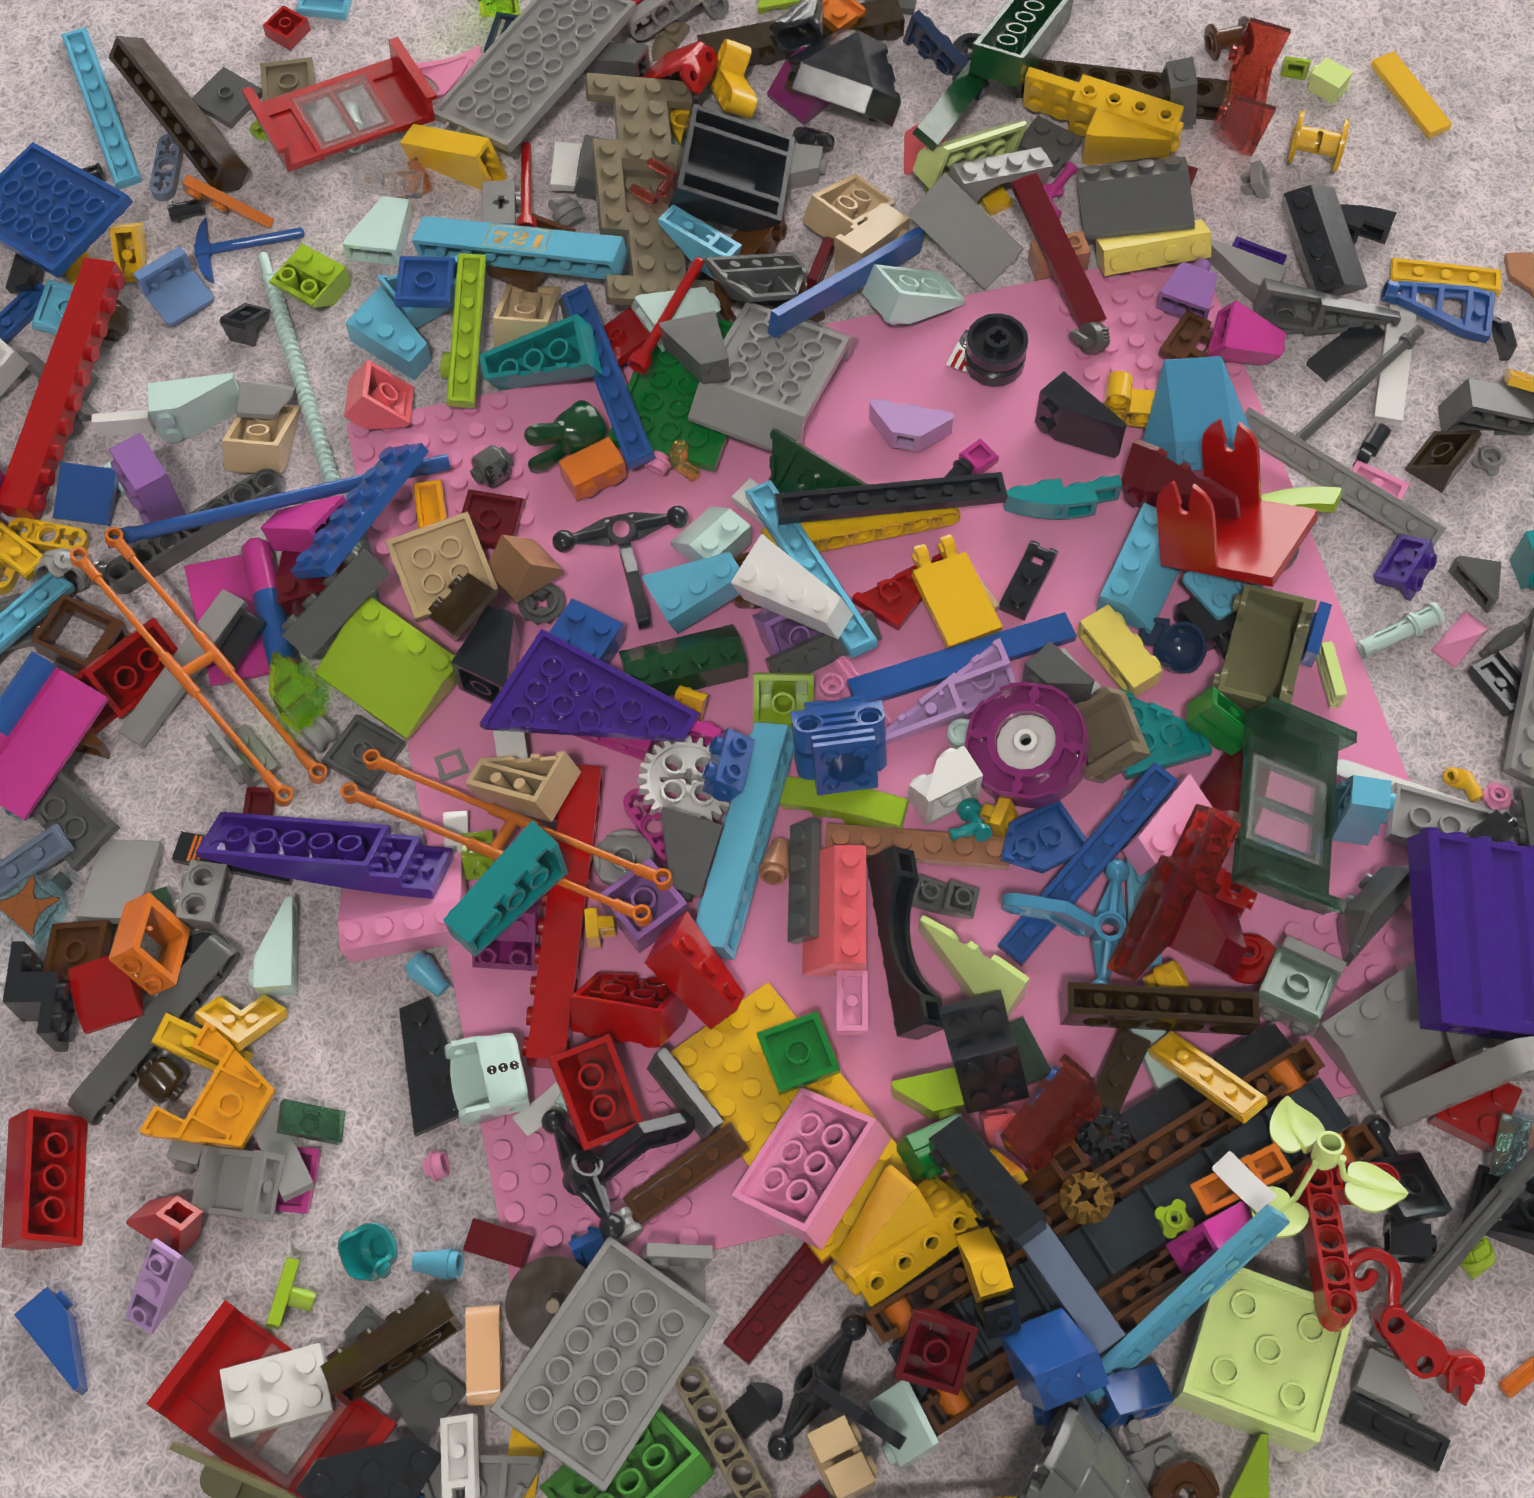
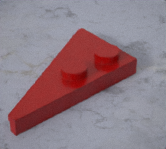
[852,553,944,631]

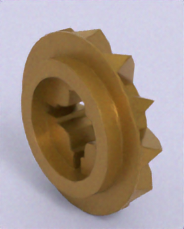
[1059,1170,1114,1225]

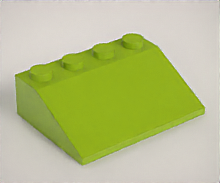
[315,596,457,741]

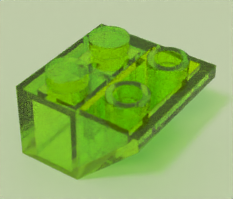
[268,651,326,736]

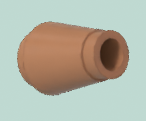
[758,838,790,885]

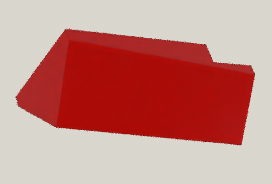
[72,617,178,735]

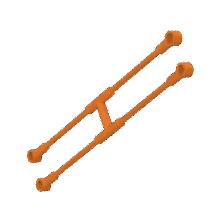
[70,527,327,807]
[340,749,673,927]

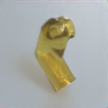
[670,439,700,482]

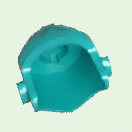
[337,1222,398,1281]

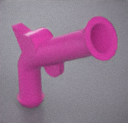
[1043,162,1078,218]

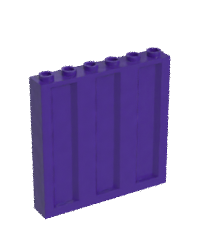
[1407,827,1534,1041]

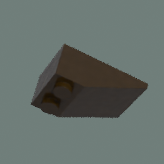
[428,573,498,642]

